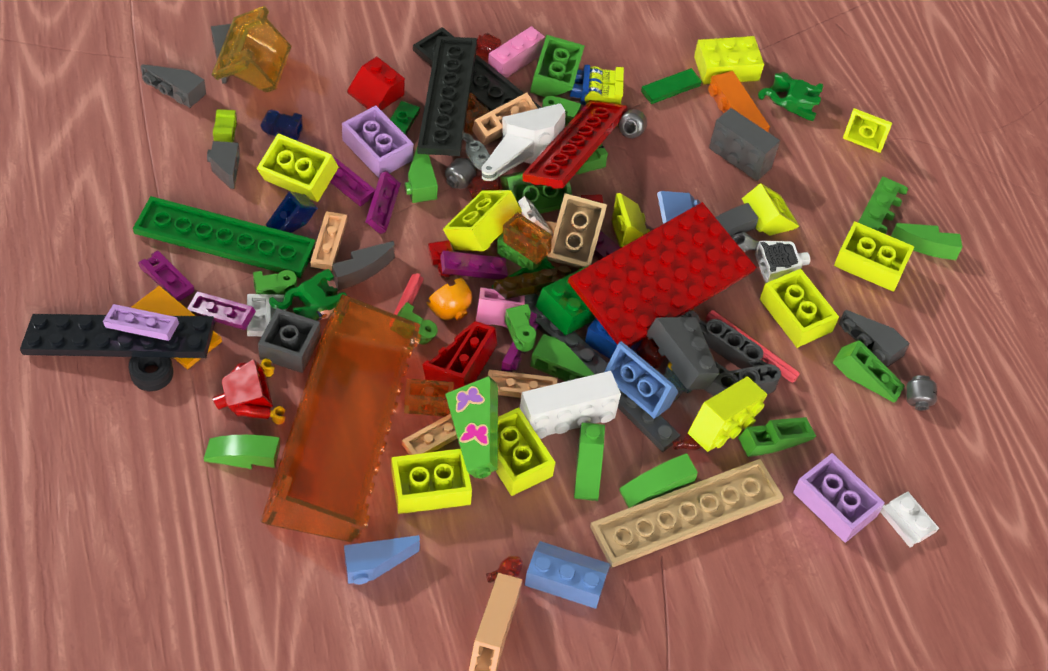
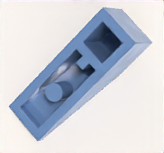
[344,535,420,585]

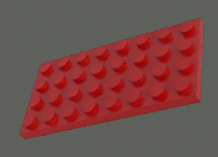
[568,202,757,347]

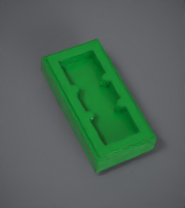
[390,101,420,135]

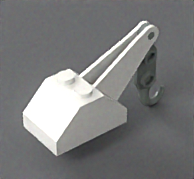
[463,103,565,181]

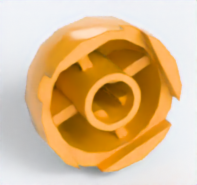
[426,278,473,320]

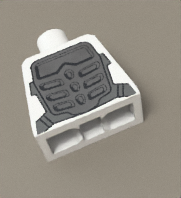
[755,241,810,283]

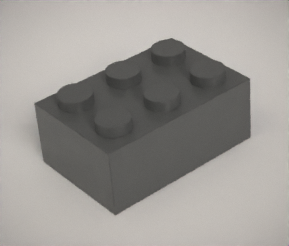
[709,108,780,181]

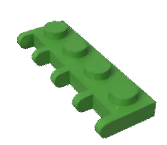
[858,176,908,234]

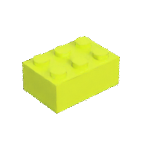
[694,36,764,85]
[257,133,339,202]
[443,190,522,252]
[834,221,915,292]
[760,269,839,348]
[688,376,768,452]
[496,407,555,496]
[391,449,472,514]

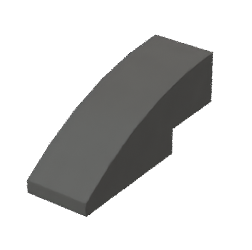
[715,203,758,237]
[332,241,395,291]

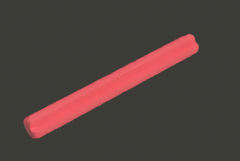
[706,310,800,383]

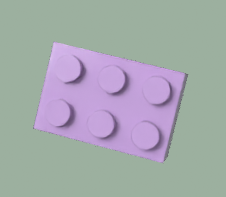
[342,106,414,178]
[793,453,885,543]

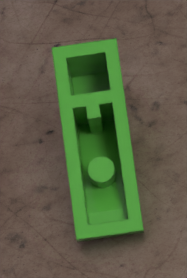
[405,149,438,203]
[530,334,595,381]
[833,340,905,402]
[574,422,605,501]

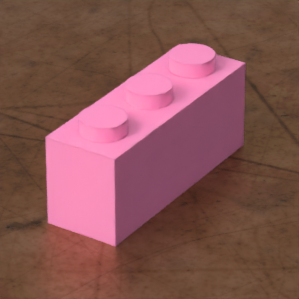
[488,26,545,78]

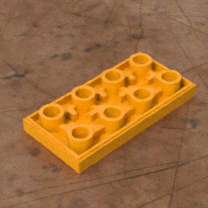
[130,286,222,370]

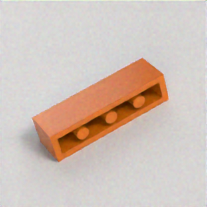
[708,71,770,132]

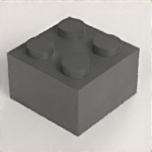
[258,308,321,373]

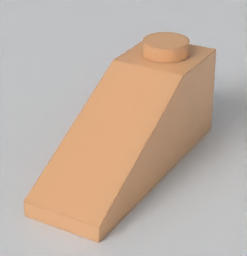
[472,93,538,146]

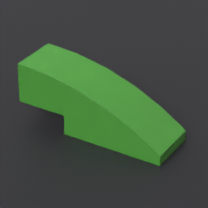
[891,223,963,260]
[738,417,816,457]
[204,435,280,469]
[619,453,698,508]

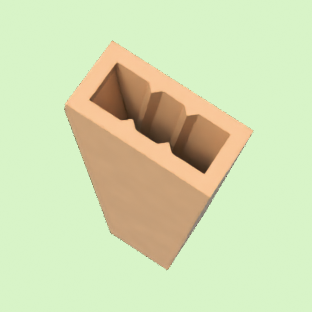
[469,573,523,671]

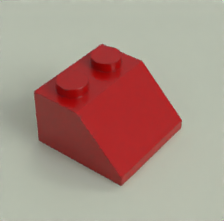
[347,56,405,111]

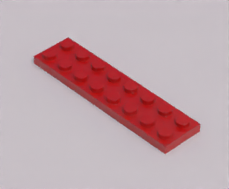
[523,100,628,189]

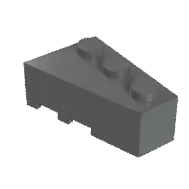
[646,317,719,390]

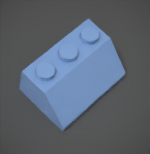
[657,191,700,224]
[604,341,678,419]
[525,541,610,609]

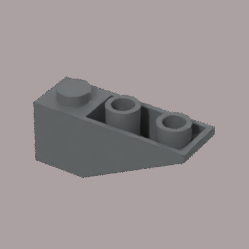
[140,64,206,108]
[839,310,910,367]

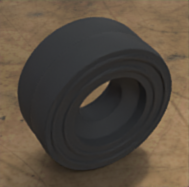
[129,357,174,391]

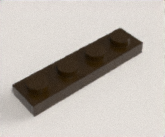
[493,265,574,299]

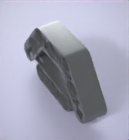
[680,310,781,396]

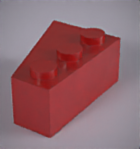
[422,321,498,390]

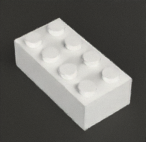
[520,371,621,439]

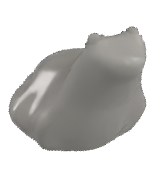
[732,232,759,252]

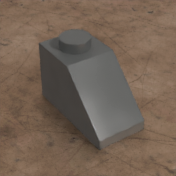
[207,141,240,189]

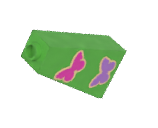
[445,376,498,478]

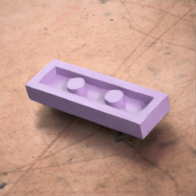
[103,304,179,341]

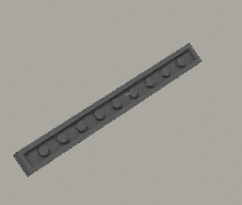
[525,293,681,452]

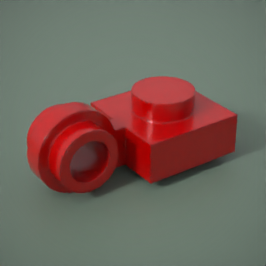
[428,240,453,278]

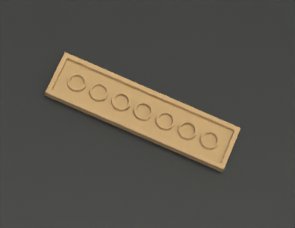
[590,459,784,568]

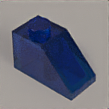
[266,191,318,233]

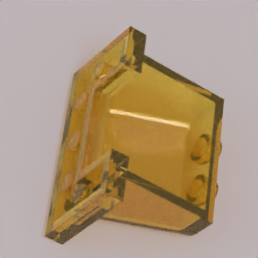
[212,6,292,92]

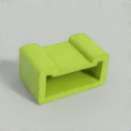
[213,109,237,142]

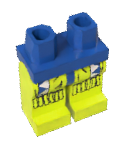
[570,64,624,105]

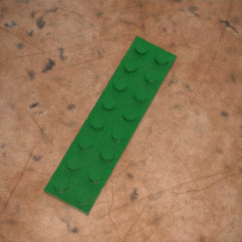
[133,196,316,278]

